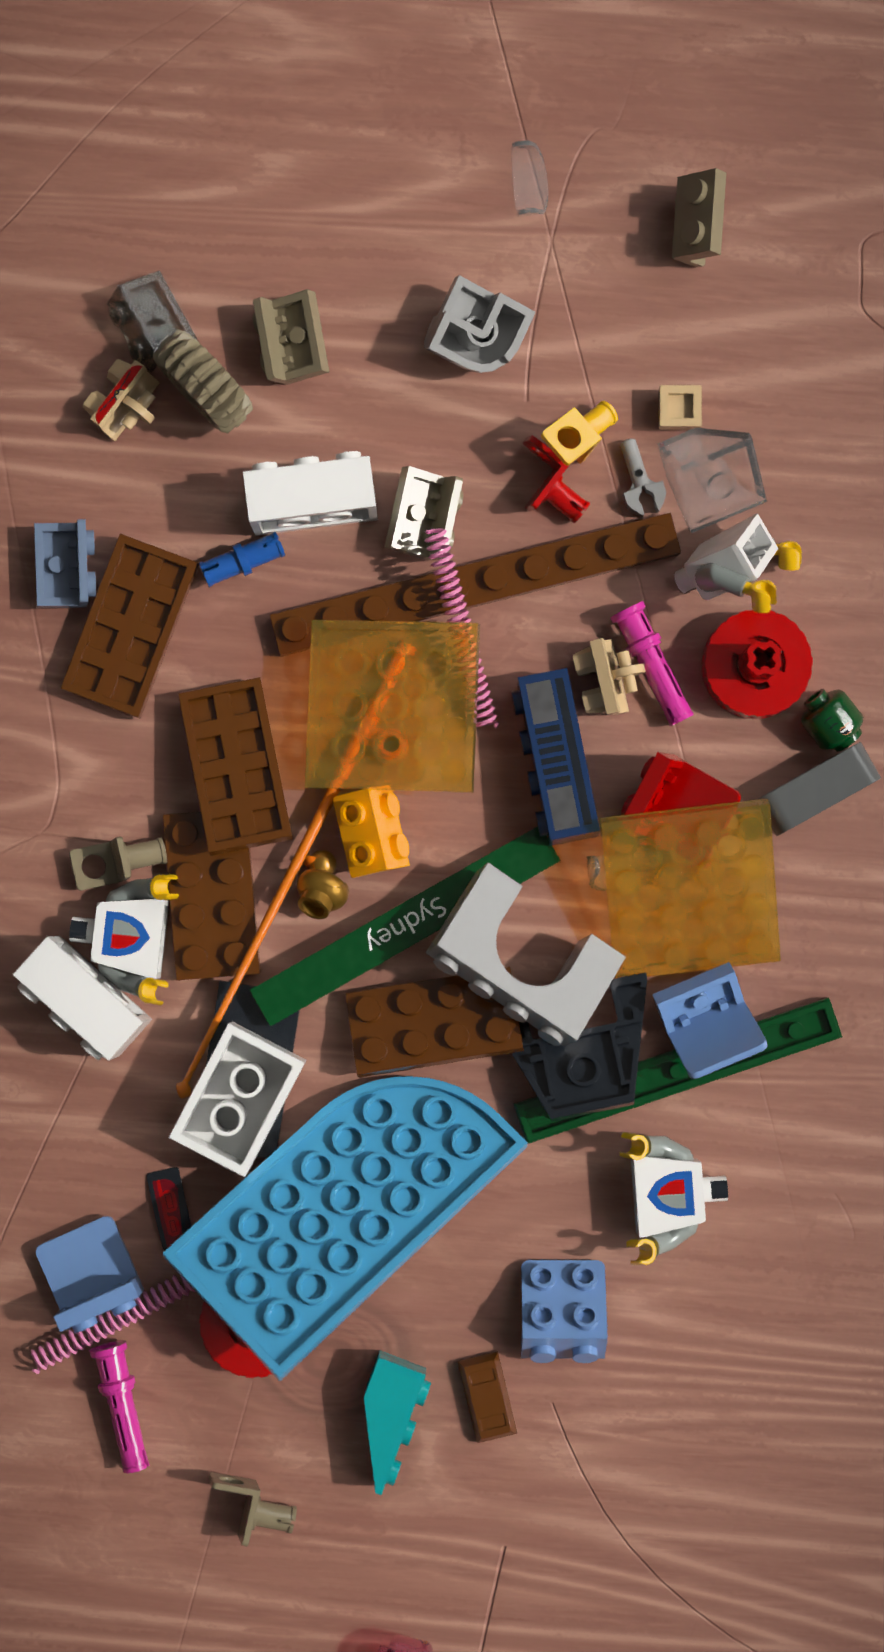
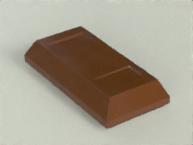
[457,1351,518,1443]

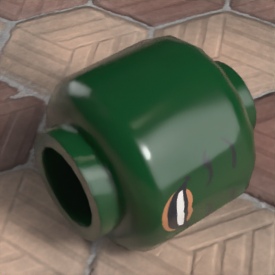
[801,689,864,752]

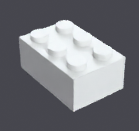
[243,451,378,536]
[13,936,152,1061]
[169,1021,307,1177]

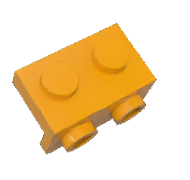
[333,785,410,878]

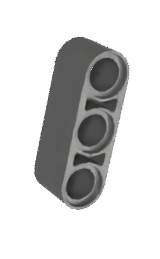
[756,742,881,836]

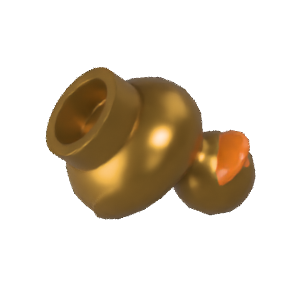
[297,850,349,919]

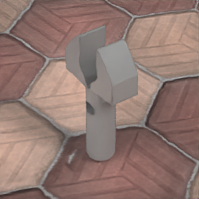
[620,438,667,518]

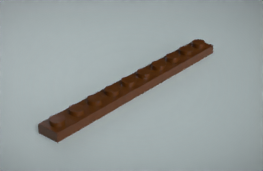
[270,512,681,657]

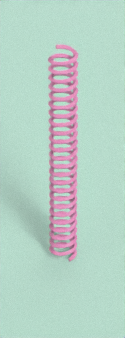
[424,528,499,729]
[30,1275,196,1374]

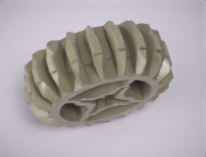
[153,330,253,433]

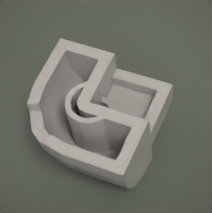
[424,275,536,373]

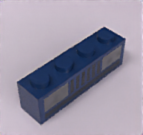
[511,668,600,846]

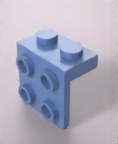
[652,962,767,1079]
[36,1216,144,1333]
[521,1260,608,1363]

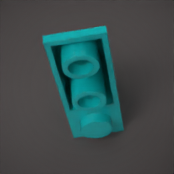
[364,1350,431,1495]

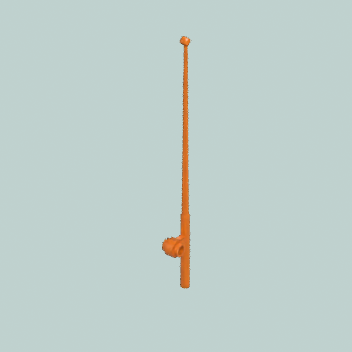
[176,640,415,1099]

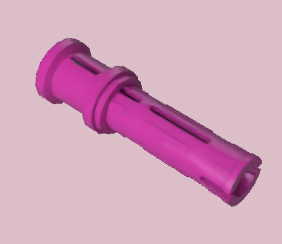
[610,601,694,726]
[89,1340,150,1473]

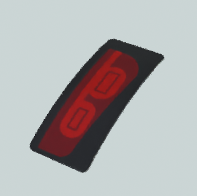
[147,1167,192,1251]

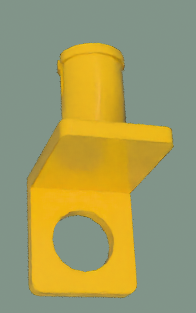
[541,401,618,465]

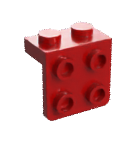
[619,752,741,864]

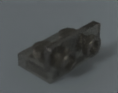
[107,270,199,373]

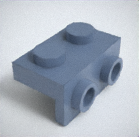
[34,519,96,608]

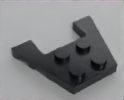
[511,972,647,1122]

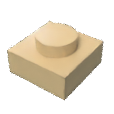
[659,385,702,430]

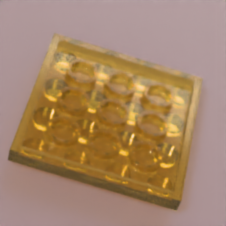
[305,620,480,793]
[599,799,781,978]

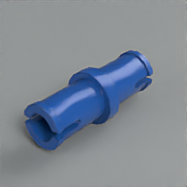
[199,531,285,587]

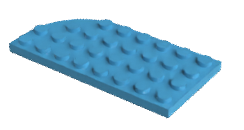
[162,1076,528,1381]

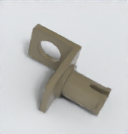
[69,836,167,891]
[208,1472,297,1546]

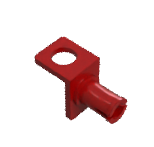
[522,435,590,523]

